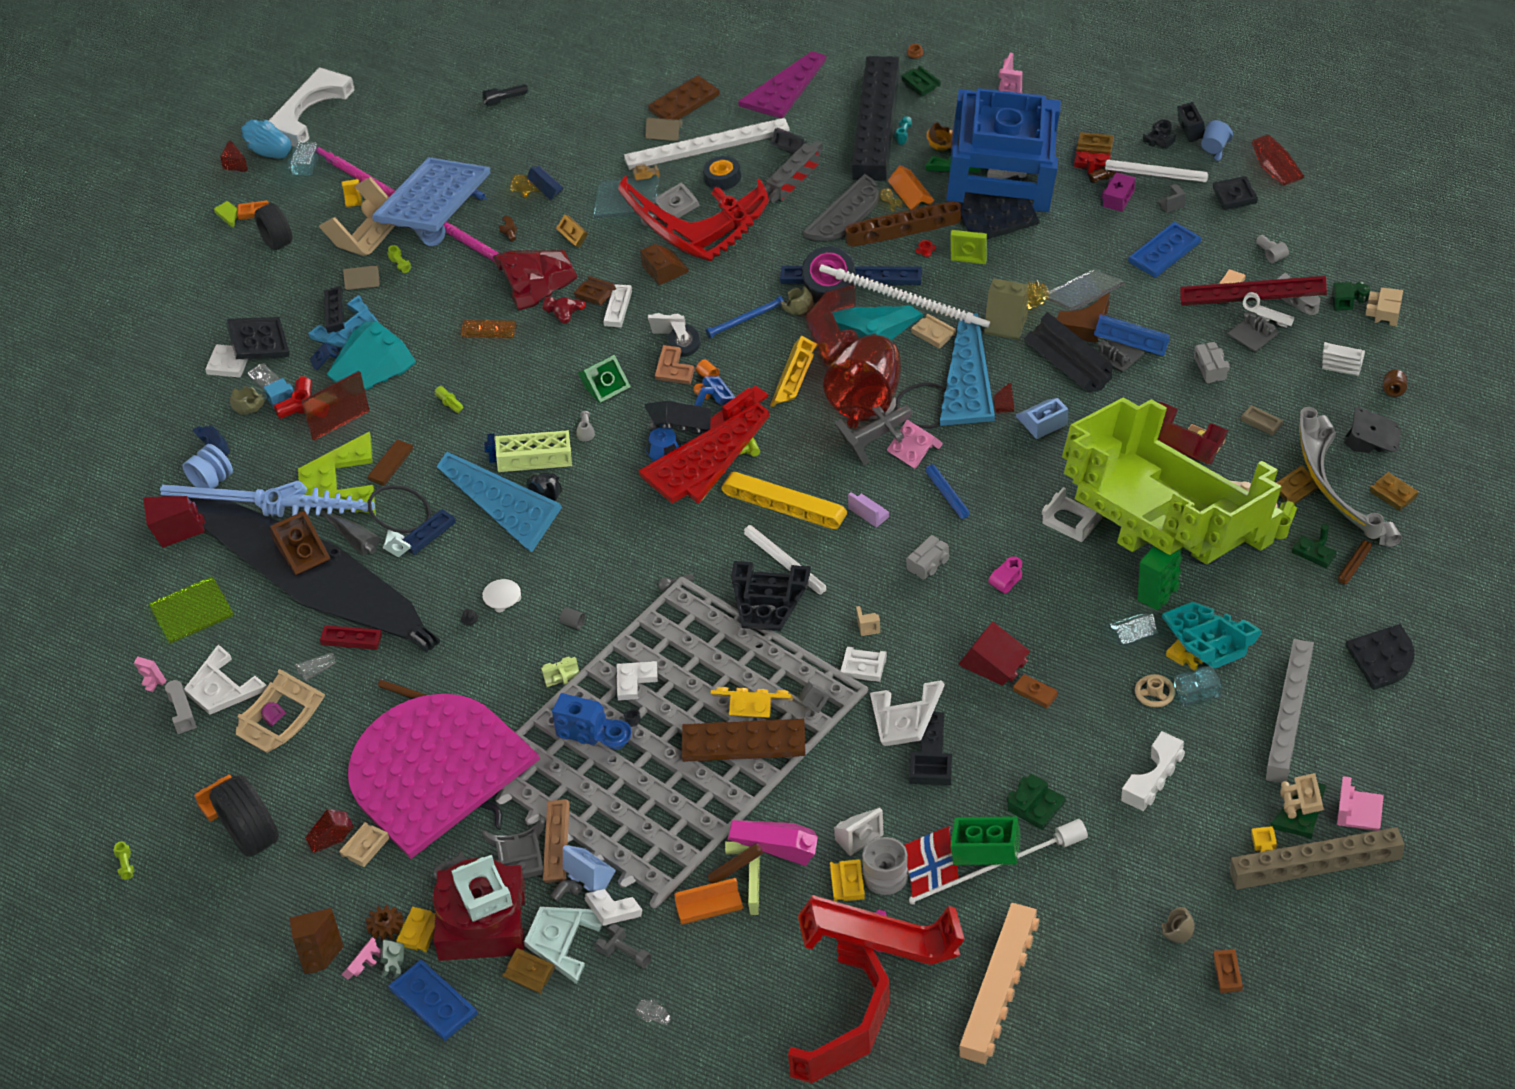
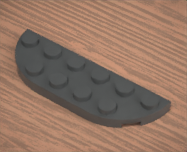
[803,174,879,241]

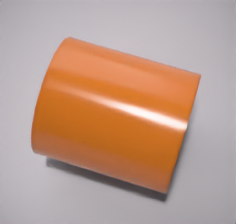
[696,359,720,378]

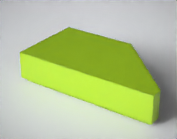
[214,201,237,228]

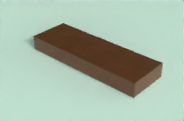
[368,439,413,486]

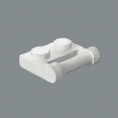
[841,647,887,682]

